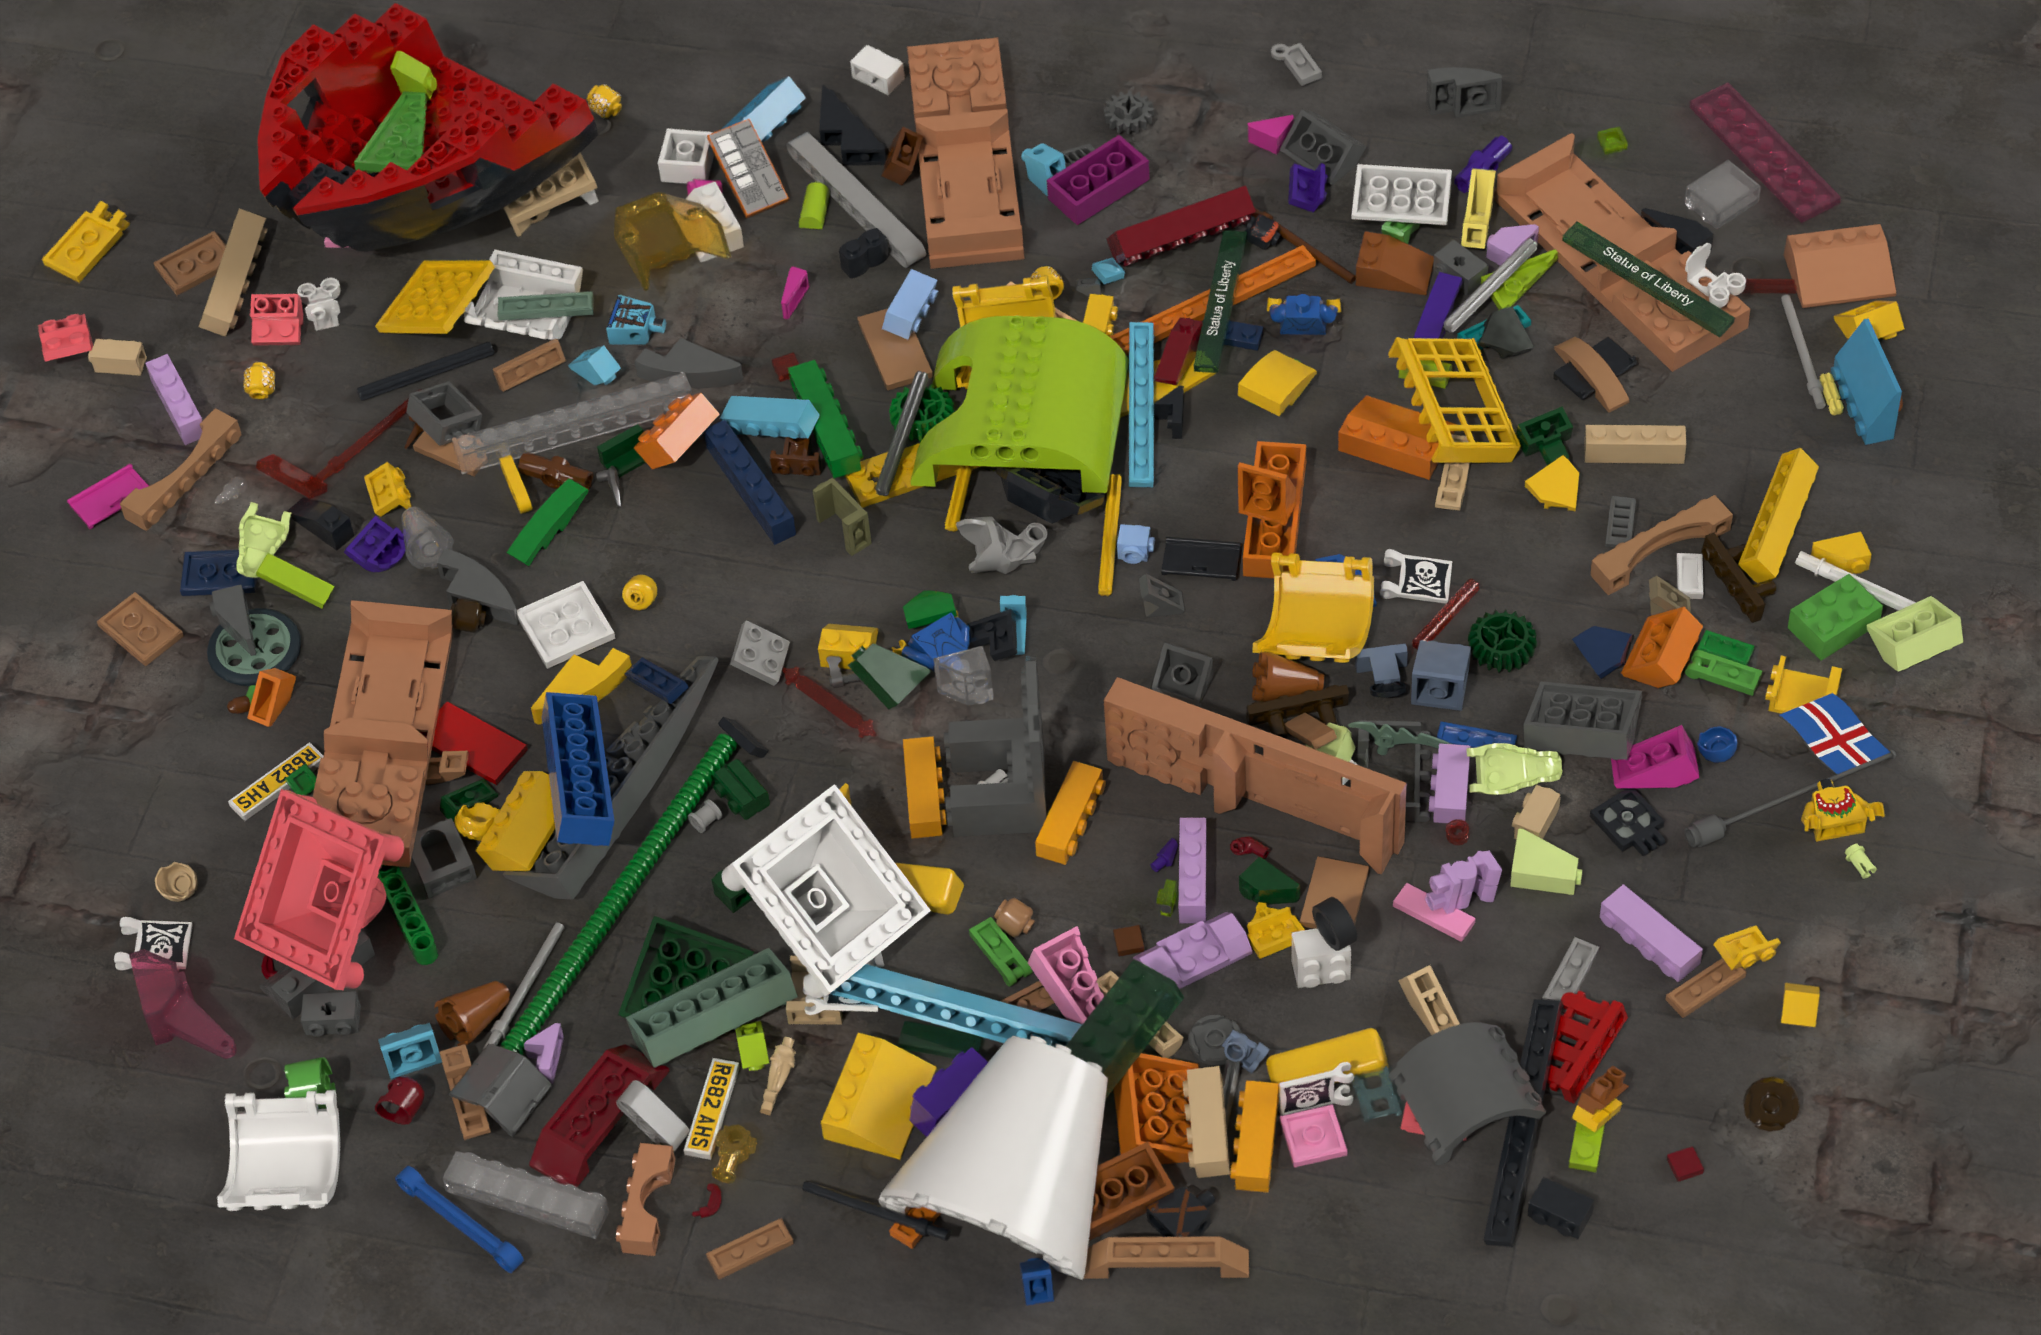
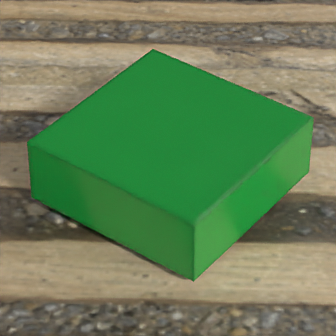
[285,764,317,796]

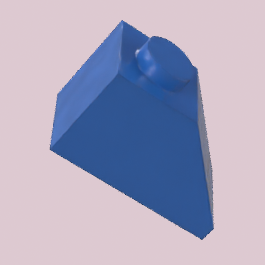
[1020,1258,1054,1305]

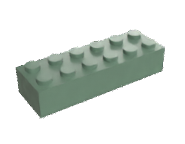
[626,948,798,1068]

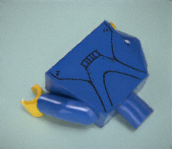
[1266,294,1341,335]
[891,611,969,678]

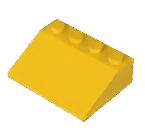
[821,1033,937,1160]

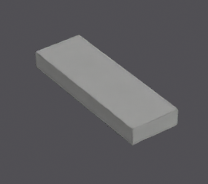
[1542,937,1599,1012]

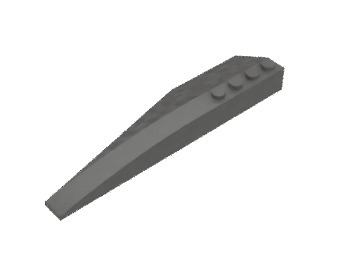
[503,656,718,900]

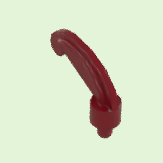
[261,955,278,979]
[692,1183,721,1218]

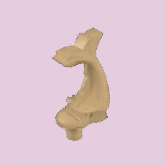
[760,1037,796,1115]

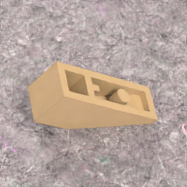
[1398,965,1460,1035]

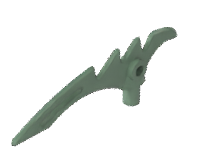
[1348,722,1451,755]

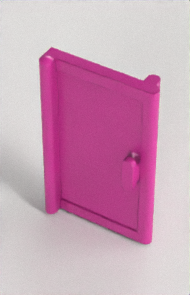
[67,464,149,530]

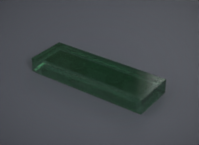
[898,1021,983,1058]

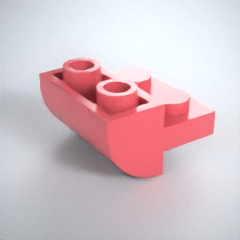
[250,294,303,345]
[38,314,93,362]

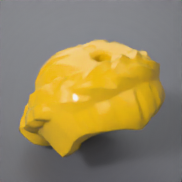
[454,802,500,841]

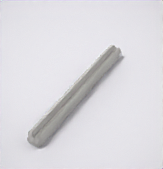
[1443,238,1538,333]

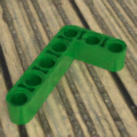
[378,865,438,965]

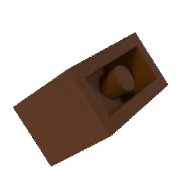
[881,127,923,185]

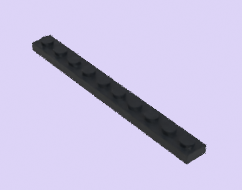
[1483,999,1562,1247]

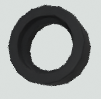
[1312,897,1358,951]

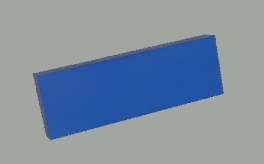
[1437,721,1517,748]

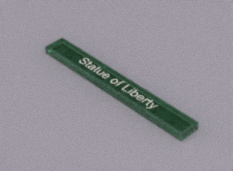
[1562,221,1735,338]
[1194,230,1247,373]

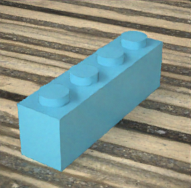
[719,396,820,439]

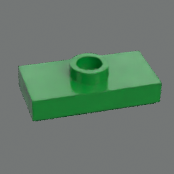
[1697,630,1754,666]

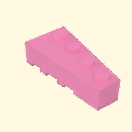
[1028,926,1114,1049]

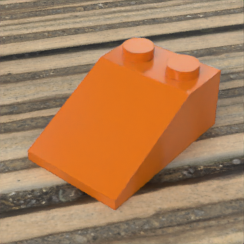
[1238,462,1296,526]

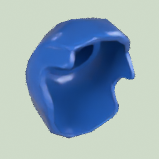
[1697,726,1737,763]

